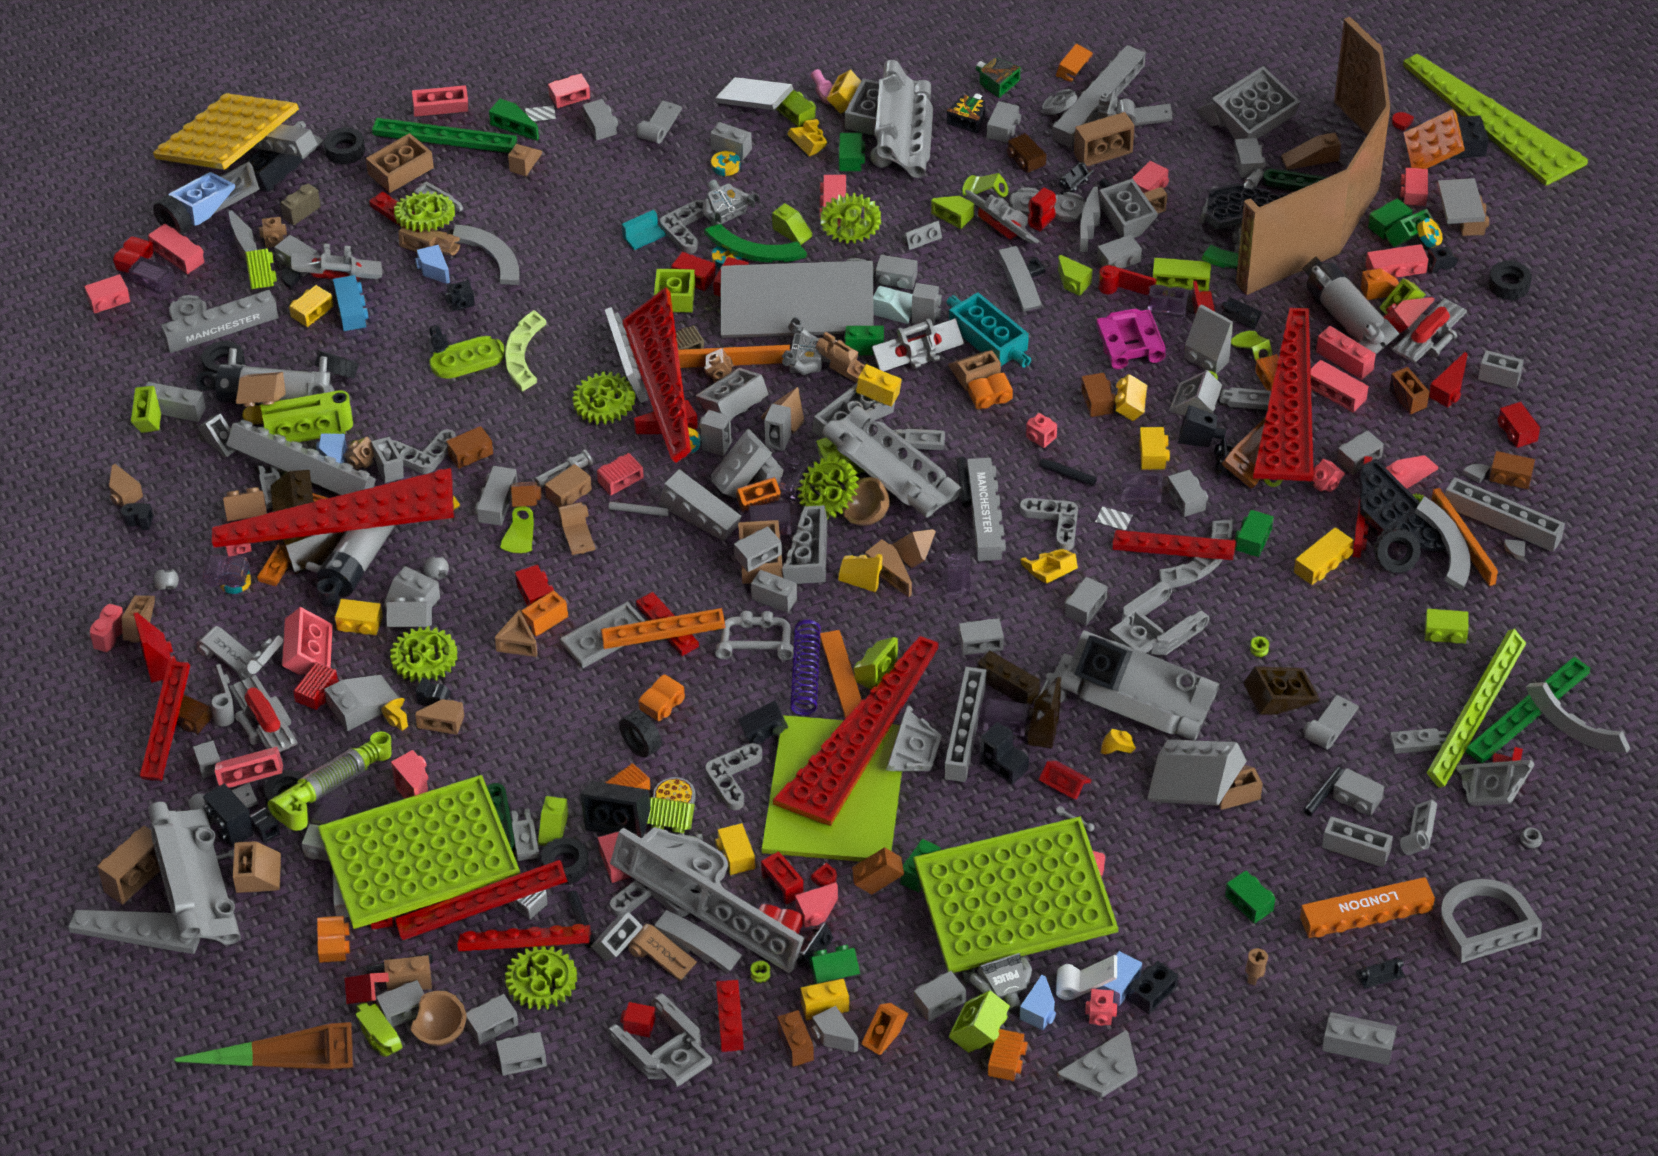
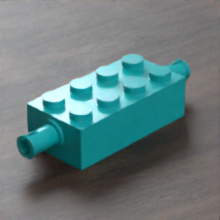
[946,292,1031,368]

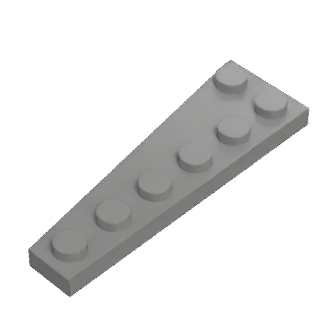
[605,307,648,403]
[68,910,201,954]

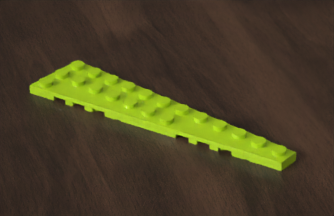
[1403,54,1588,186]

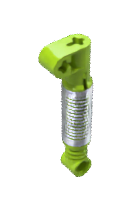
[268,731,392,831]

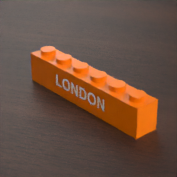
[1300,877,1435,938]

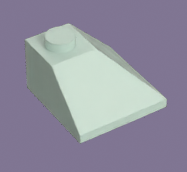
[873,286,913,324]

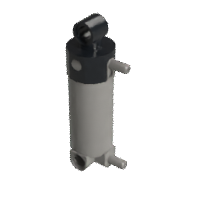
[1301,256,1399,354]
[196,348,334,404]
[306,525,395,607]

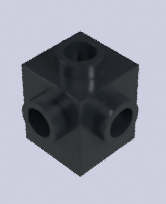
[445,280,475,311]

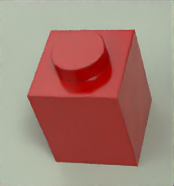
[620,1002,656,1038]

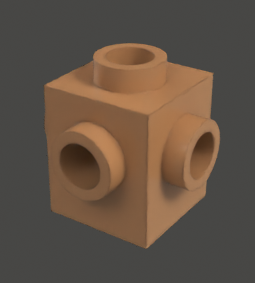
[259,217,287,248]
[704,348,733,382]
[343,437,374,470]

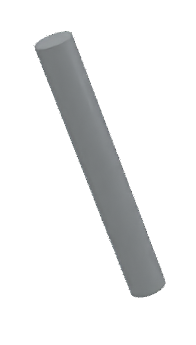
[609,502,669,516]

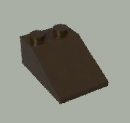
[1243,666,1320,715]
[1025,677,1062,749]

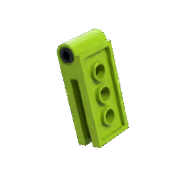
[260,390,353,442]

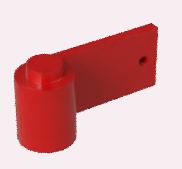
[1098,265,1156,297]

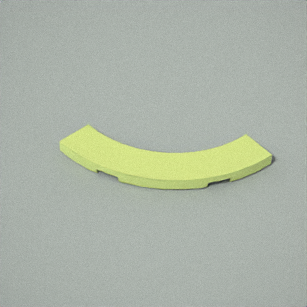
[505,310,546,392]

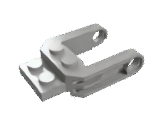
[1109,582,1209,655]
[607,993,712,1087]

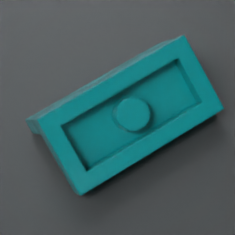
[622,210,666,250]

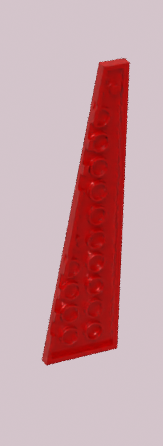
[622,287,691,463]
[1253,308,1314,481]
[212,468,454,548]
[773,636,939,826]

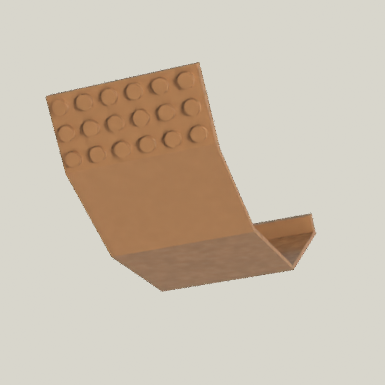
[1236,17,1390,295]

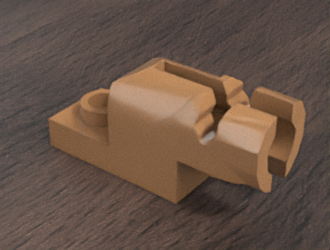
[398,227,460,255]
[816,332,866,383]

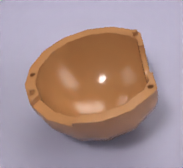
[842,477,889,526]
[411,991,467,1046]

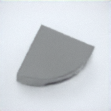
[1463,464,1490,483]
[1504,539,1525,561]

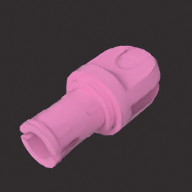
[810,69,833,104]

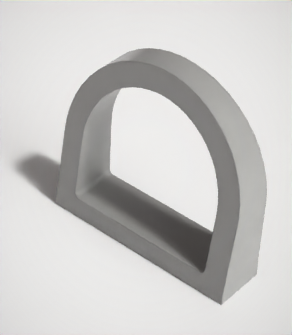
[1441,879,1542,963]

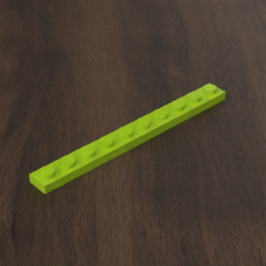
[1427,629,1526,788]

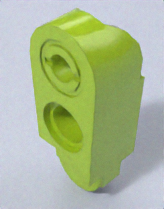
[355,1002,402,1057]

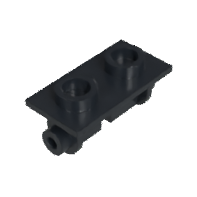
[1058,162,1094,194]
[1221,297,1262,329]
[428,325,449,353]
[1214,437,1234,479]
[797,923,834,969]
[1355,957,1405,989]

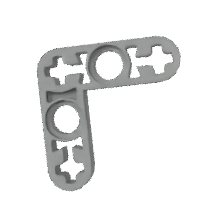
[660,200,704,254]
[392,429,456,474]
[1020,498,1078,551]
[706,743,762,810]
[610,880,690,917]

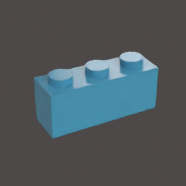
[333,275,369,331]

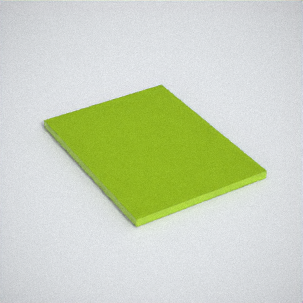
[762,715,902,862]
[318,775,521,929]
[913,816,1119,973]

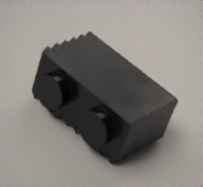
[738,700,788,744]

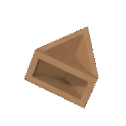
[761,387,804,434]
[892,529,936,568]
[495,610,537,657]

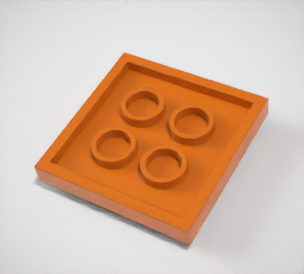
[1404,109,1465,169]

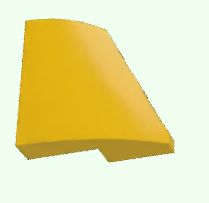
[787,119,827,156]
[1020,549,1078,584]
[838,554,882,592]

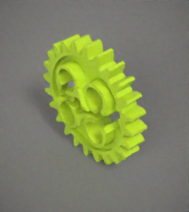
[394,191,455,232]
[821,193,881,244]
[572,372,636,425]
[798,456,859,520]
[390,626,458,683]
[505,946,577,1010]

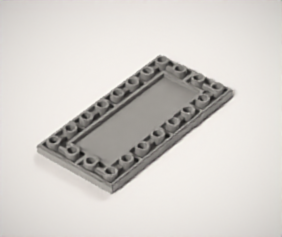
[721,261,874,338]

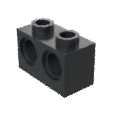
[1128,960,1178,1015]

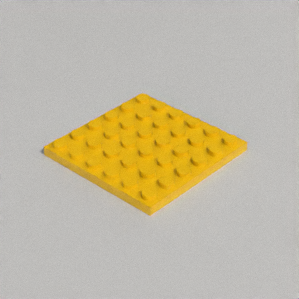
[153,93,299,170]

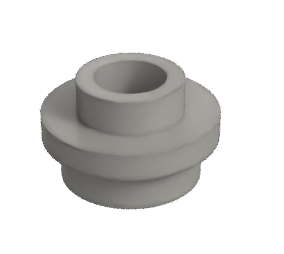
[1520,827,1542,848]

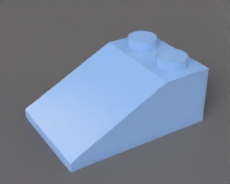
[168,172,235,226]

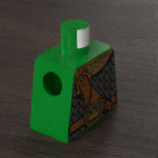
[976,58,1021,98]

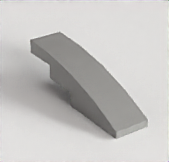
[1080,187,1100,252]
[229,210,257,263]
[998,246,1042,312]
[654,910,742,974]

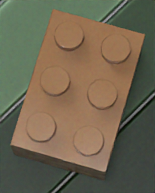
[1074,112,1135,166]
[366,133,434,193]
[738,520,783,584]
[97,825,160,905]

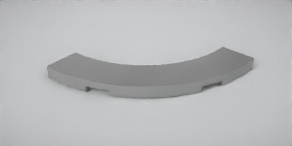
[453,225,520,285]
[1414,496,1470,591]
[1159,520,1233,588]
[1526,682,1630,753]

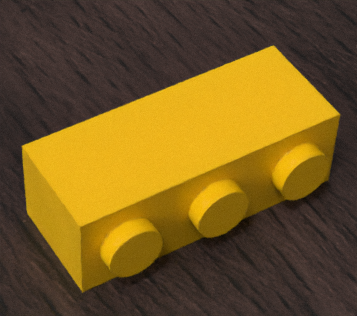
[1294,527,1354,585]

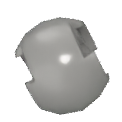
[870,146,892,168]
[423,556,449,580]
[153,569,179,590]

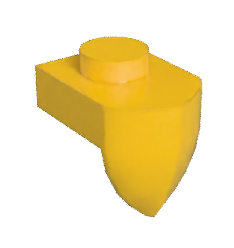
[381,698,408,731]
[1101,729,1136,754]

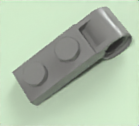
[1400,799,1437,855]

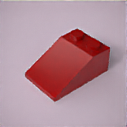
[133,613,176,683]

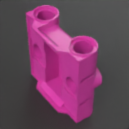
[1096,308,1166,369]

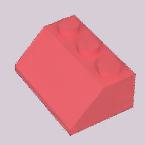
[282,607,333,675]

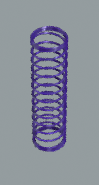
[790,620,821,715]

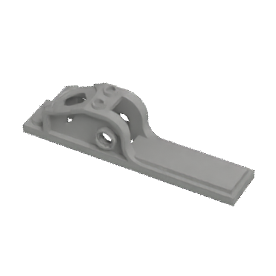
[610,827,804,973]

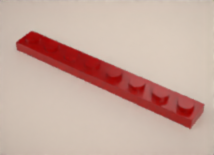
[395,860,567,940]

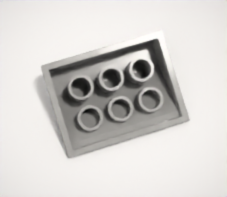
[1211,66,1301,139]
[1147,740,1247,805]

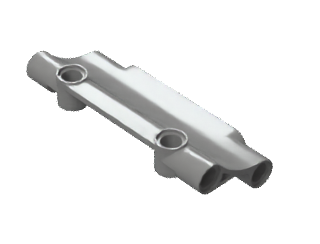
[875,60,933,178]
[822,406,963,517]
[1061,630,1220,741]
[148,802,241,945]

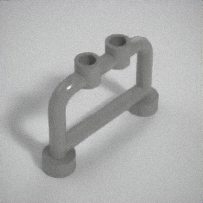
[715,611,794,660]

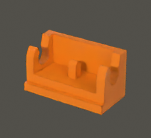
[1056,43,1093,82]
[521,591,569,637]

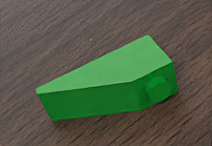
[489,98,539,141]
[1384,209,1434,248]

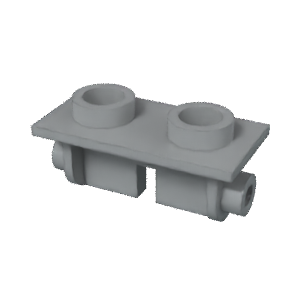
[902,221,942,250]

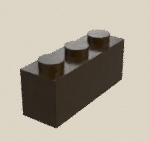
[977,650,1040,708]

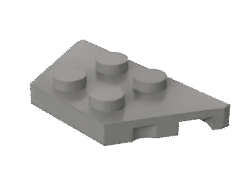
[886,706,942,771]
[1457,760,1534,806]
[1057,1030,1138,1098]

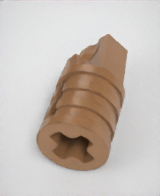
[1245,948,1268,985]

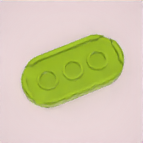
[429,336,505,378]

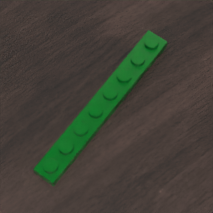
[372,118,517,153]
[1466,657,1590,764]

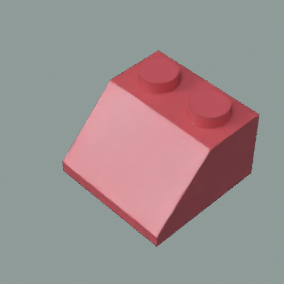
[391,750,428,799]

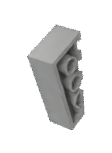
[812,384,895,439]
[659,469,741,541]
[782,505,827,584]

